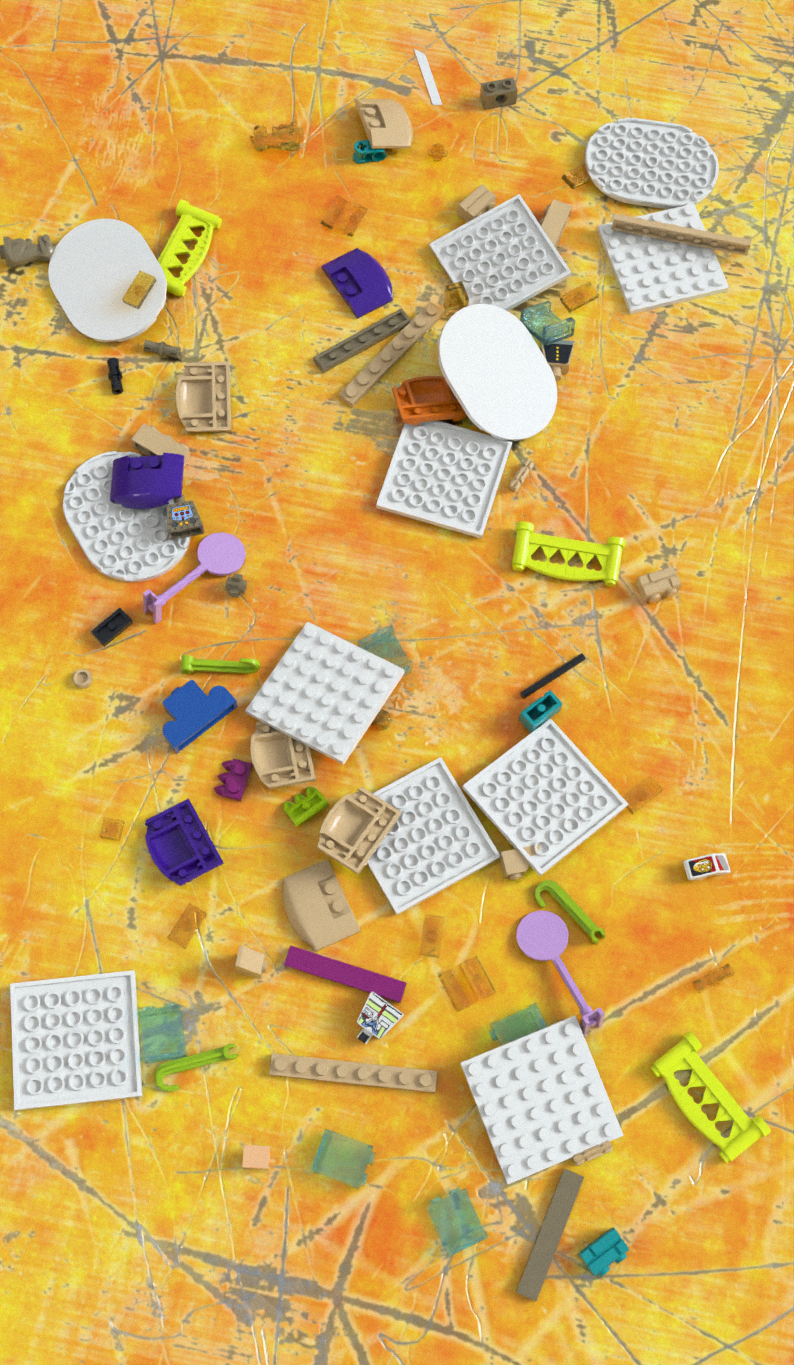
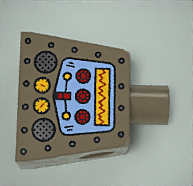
[167,494,204,540]

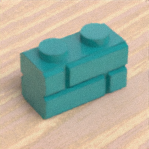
[519,690,562,733]
[577,1227,629,1277]

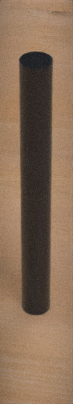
[520,653,586,699]

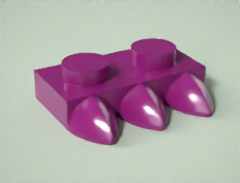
[214,758,252,802]

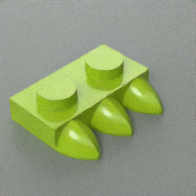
[283,787,329,827]

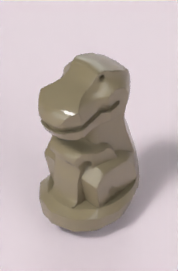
[0,234,56,267]

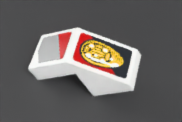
[683,853,731,880]

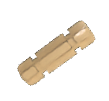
[509,459,534,492]
[572,1140,613,1166]

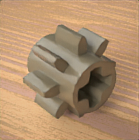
[225,573,247,598]

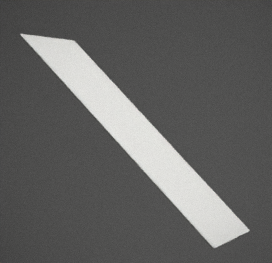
[414,49,442,105]

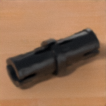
[107,358,123,394]

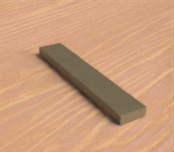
[313,308,411,373]
[516,1168,584,1302]

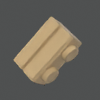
[457,185,496,223]
[636,566,681,603]

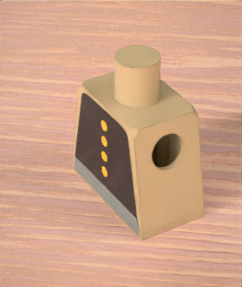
[539,338,575,381]

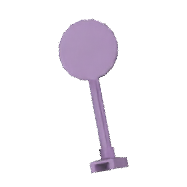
[143,532,246,624]
[516,910,605,1035]

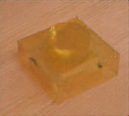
[100,817,124,841]

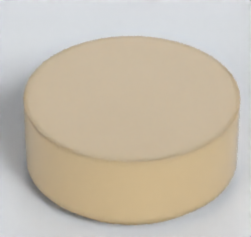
[73,669,93,689]

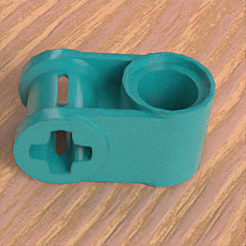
[353,140,387,164]

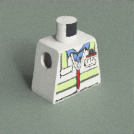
[357,991,404,1044]

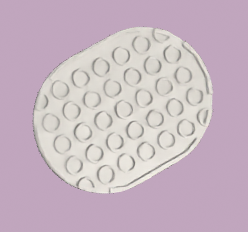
[585,118,719,209]
[48,219,167,343]
[437,304,557,441]
[63,451,191,582]

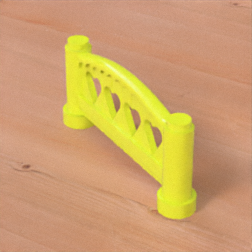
[158,199,222,297]
[512,521,626,587]
[650,1031,771,1164]

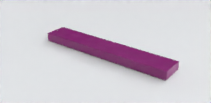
[284,945,407,1003]

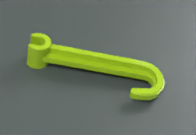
[181,655,260,674]
[534,880,605,944]
[154,1044,239,1092]

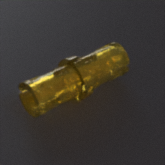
[692,964,734,993]

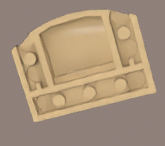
[354,99,413,149]
[176,362,231,432]
[250,721,316,789]
[318,787,402,875]
[283,859,360,951]

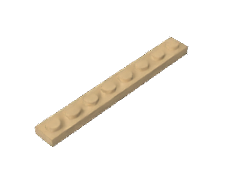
[611,214,751,256]
[339,301,444,408]
[269,1053,437,1093]

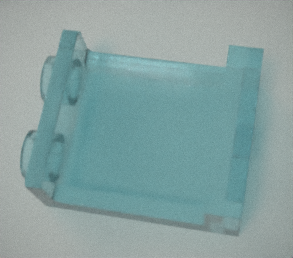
[520,301,575,346]
[358,625,413,676]
[138,1002,187,1064]
[488,1003,547,1046]
[311,1129,376,1190]
[426,1187,488,1257]

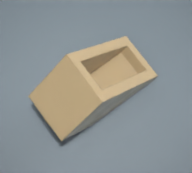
[499,844,541,881]
[235,946,269,978]

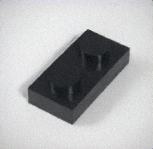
[91,608,133,647]

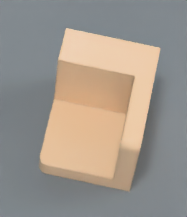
[242,1145,270,1170]

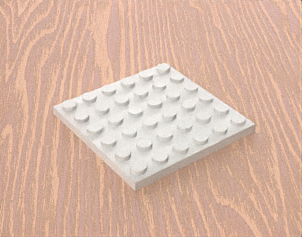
[429,194,572,311]
[597,204,729,314]
[376,421,512,539]
[245,622,405,765]
[462,718,628,877]
[367,757,501,915]
[10,970,143,1111]
[460,1016,623,1184]

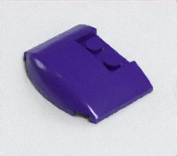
[321,248,393,319]
[110,453,185,509]
[145,798,224,886]

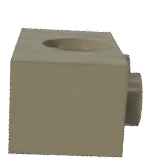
[480,77,518,110]

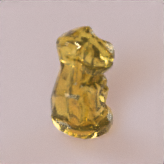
[250,121,304,151]

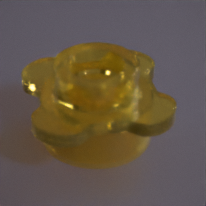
[428,143,448,162]

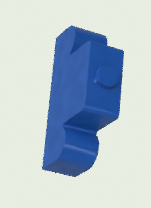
[163,680,237,754]

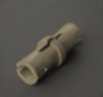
[143,340,181,359]

